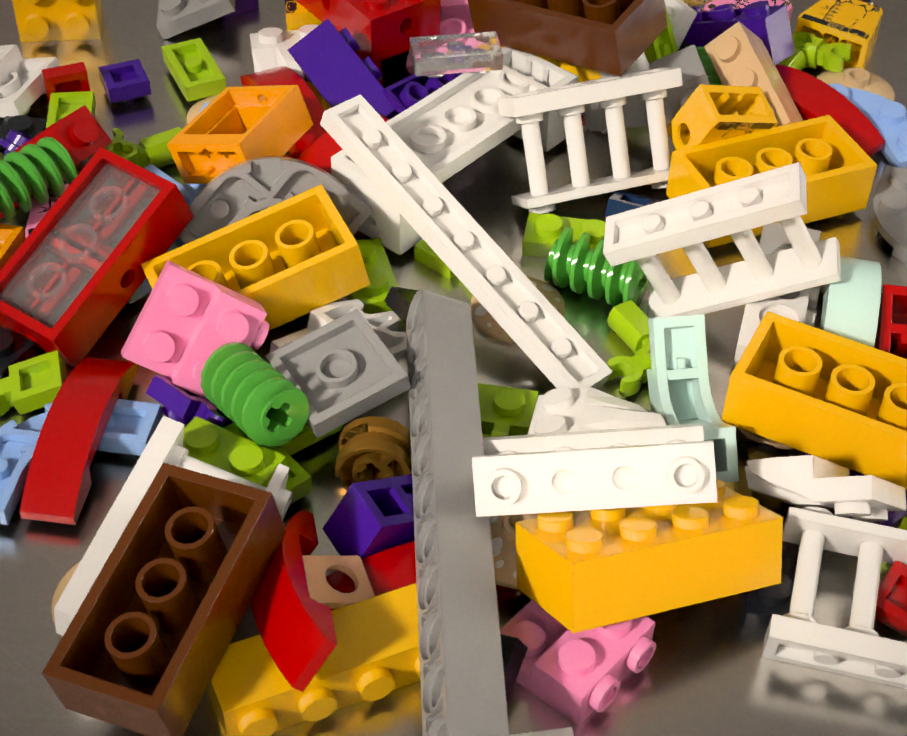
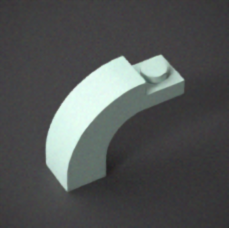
[820,256,882,348]
[647,314,739,482]

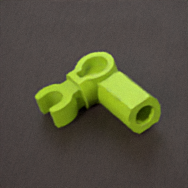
[778,31,852,72]
[106,126,182,169]
[606,300,651,397]

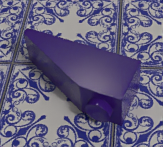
[322,474,415,559]

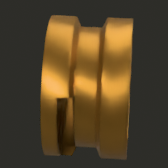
[335,416,412,490]

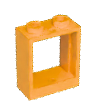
[167,85,313,184]

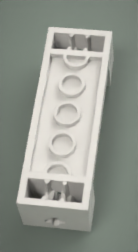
[331,47,578,255]

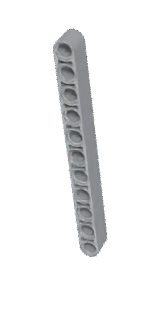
[406,288,509,736]

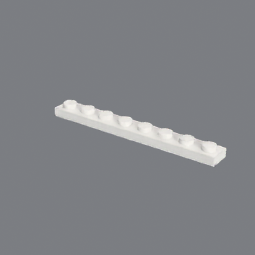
[320,94,613,389]

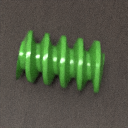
[0,137,77,220]
[544,227,650,307]
[201,342,310,447]

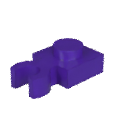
[146,375,233,428]

